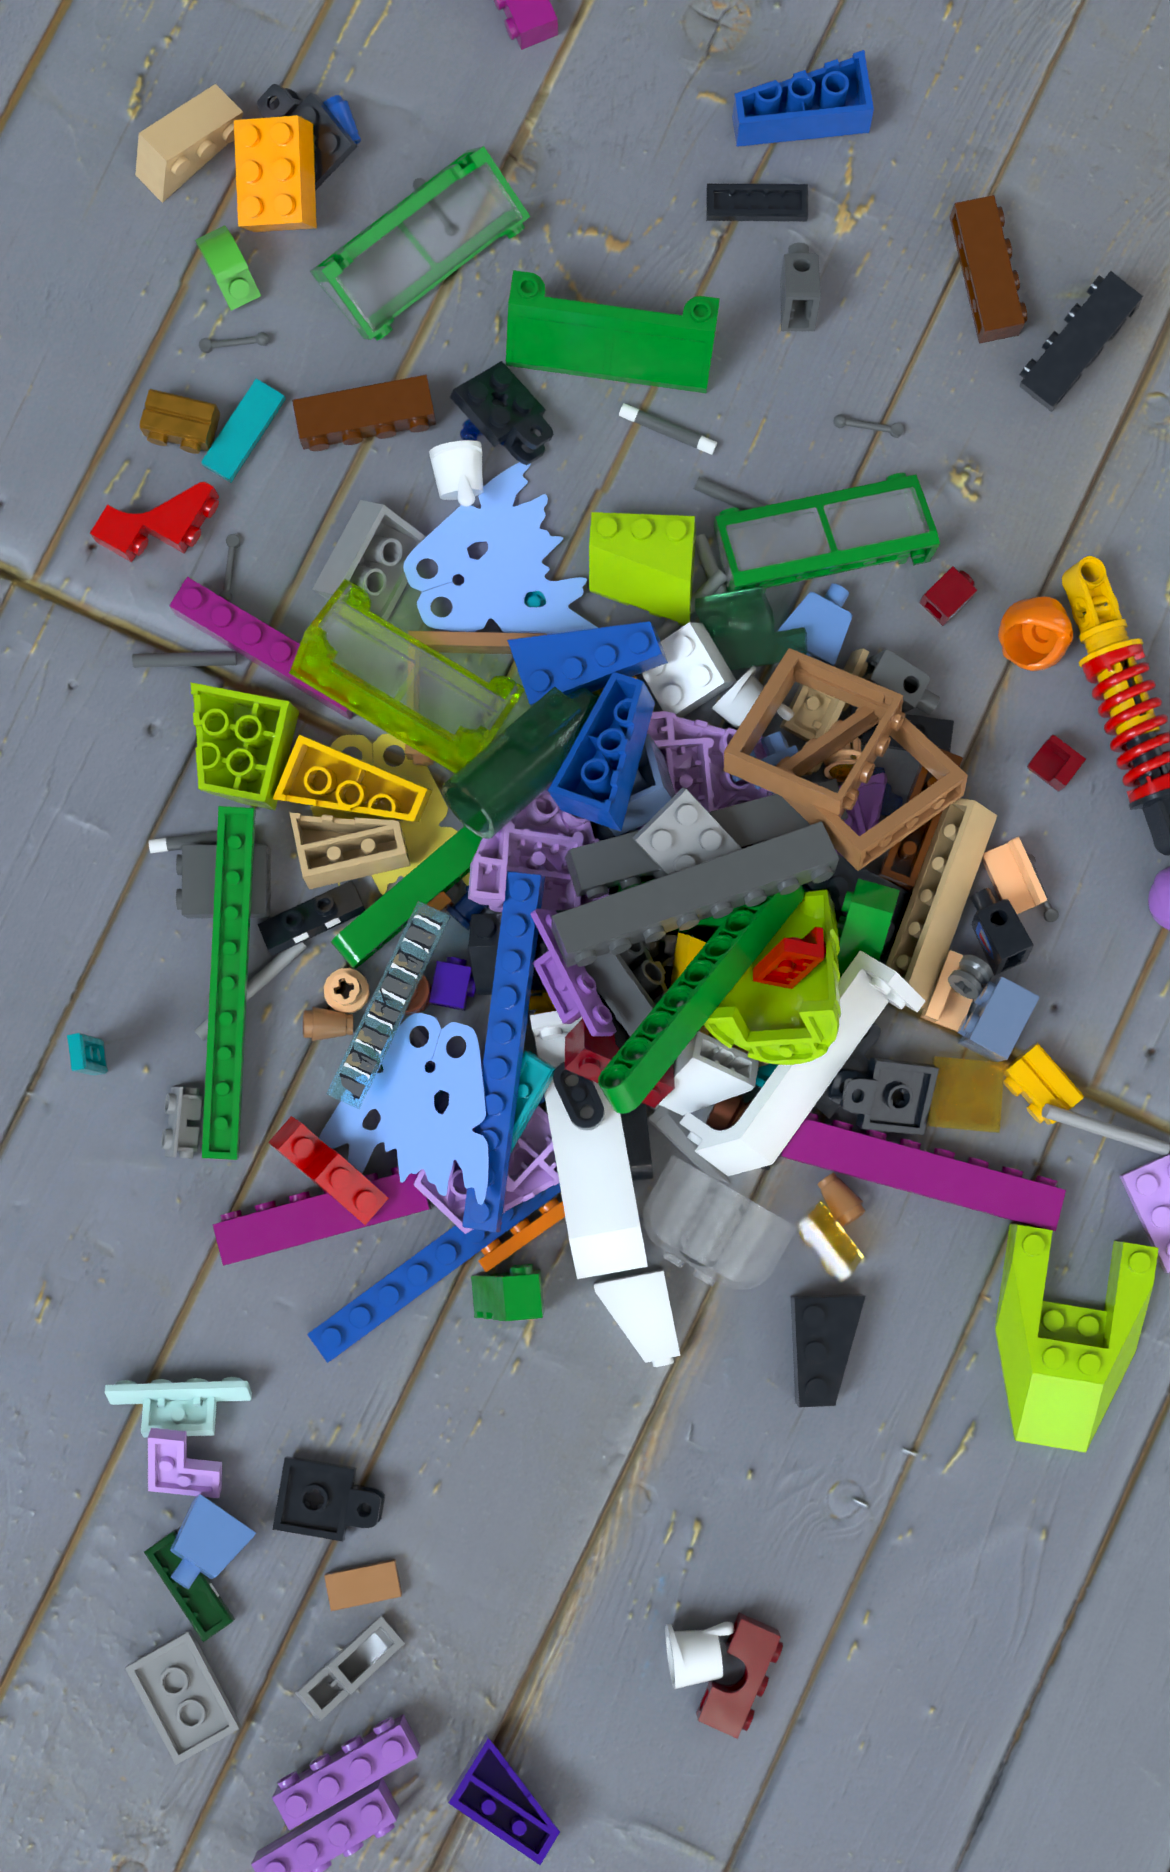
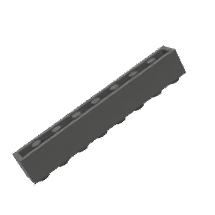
[565,778,848,899]
[551,821,839,967]

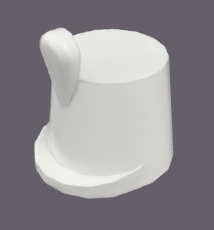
[429,440,483,507]
[712,665,794,730]
[665,1621,734,1689]

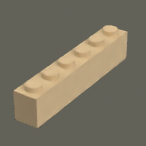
[886,798,997,1010]

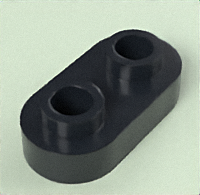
[553,1062,605,1130]

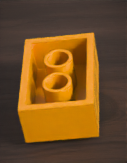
[234,115,317,232]

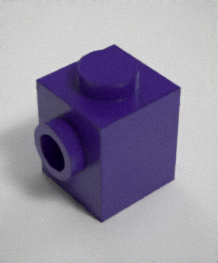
[429,956,476,1011]

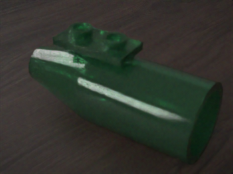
[442,687,598,839]

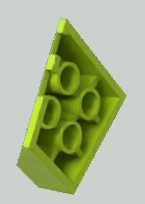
[589,512,696,626]
[190,682,299,811]

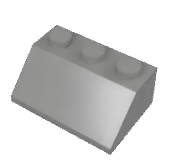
[312,500,426,629]

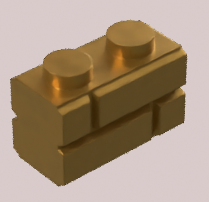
[139,389,220,454]

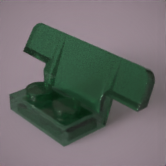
[695,586,807,671]

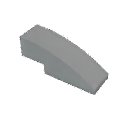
[294,1616,405,1720]

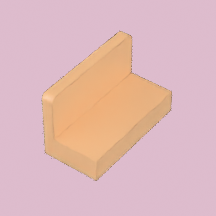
[982,837,1047,914]
[920,950,973,1032]

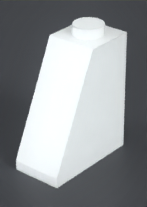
[659,1031,759,1116]
[594,1269,680,1367]

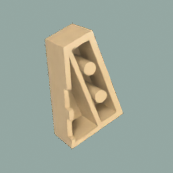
[135,84,243,203]
[289,812,411,890]

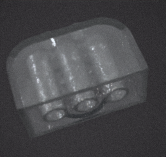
[641,1155,798,1290]

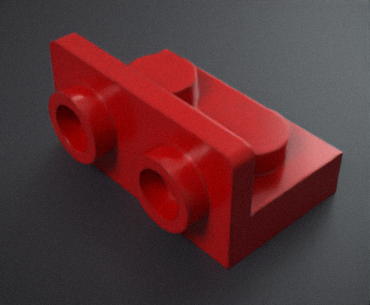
[753,926,826,989]

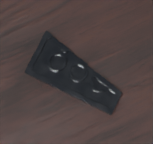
[803,854,912,955]

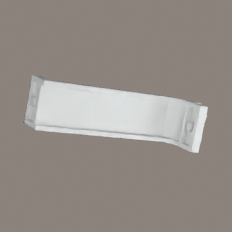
[680,951,925,1176]
[530,1011,648,1279]

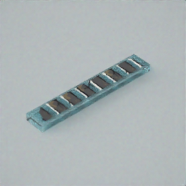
[326,901,451,1109]

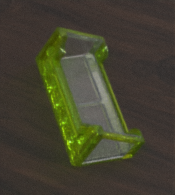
[289,579,525,782]

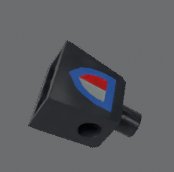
[970,888,1034,976]

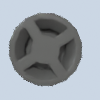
[948,955,993,999]

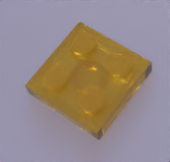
[927,1056,1005,1133]
[797,1200,864,1282]

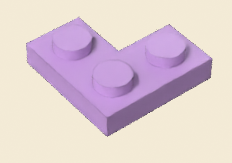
[148,1428,222,1498]

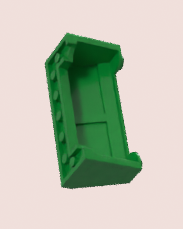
[506,270,720,393]

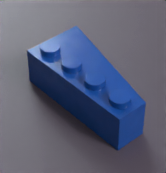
[732,50,874,147]
[507,621,668,713]
[548,672,655,831]

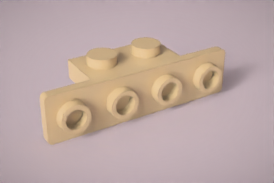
[780,648,869,776]

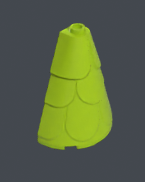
[704,890,841,1065]

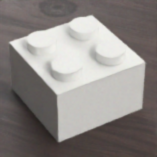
[641,622,737,718]

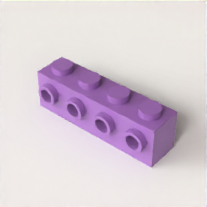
[272,1714,421,1830]
[251,1778,400,1872]

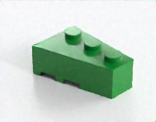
[837,878,900,978]
[471,1263,545,1321]

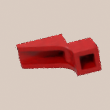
[90,482,219,563]
[268,1116,389,1225]

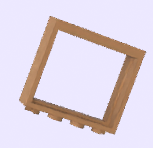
[405,631,547,768]
[724,648,906,818]
[776,706,968,871]

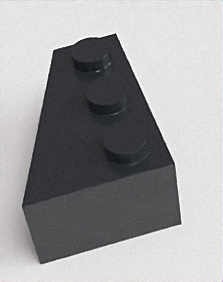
[791,1294,866,1407]

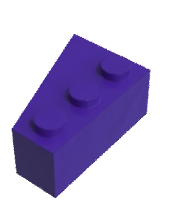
[447,1734,560,1865]

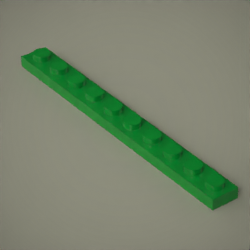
[202,806,256,1160]

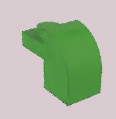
[195,225,261,311]

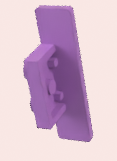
[531,909,616,1036]

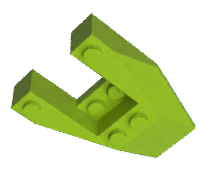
[995,1224,1159,1453]

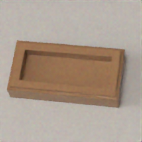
[324,1559,402,1611]

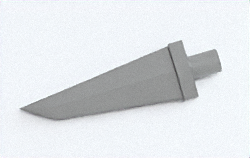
[647,1104,730,1184]

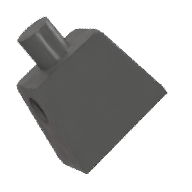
[780,243,821,331]
[862,649,940,715]

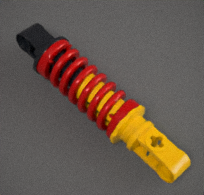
[1062,556,1170,856]

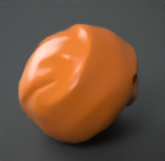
[998,596,1073,671]

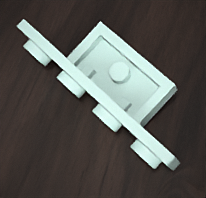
[105,1377,252,1438]

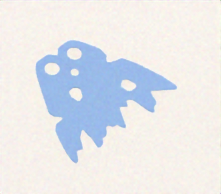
[403,462,598,635]
[319,1013,489,1205]

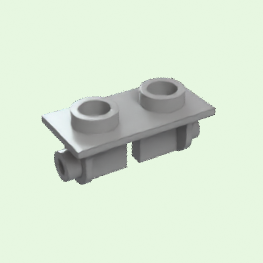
[161,1087,203,1159]

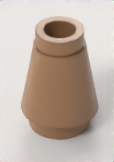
[303,1007,353,1041]
[817,1173,866,1227]

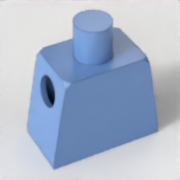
[774,583,853,666]
[170,1494,256,1589]

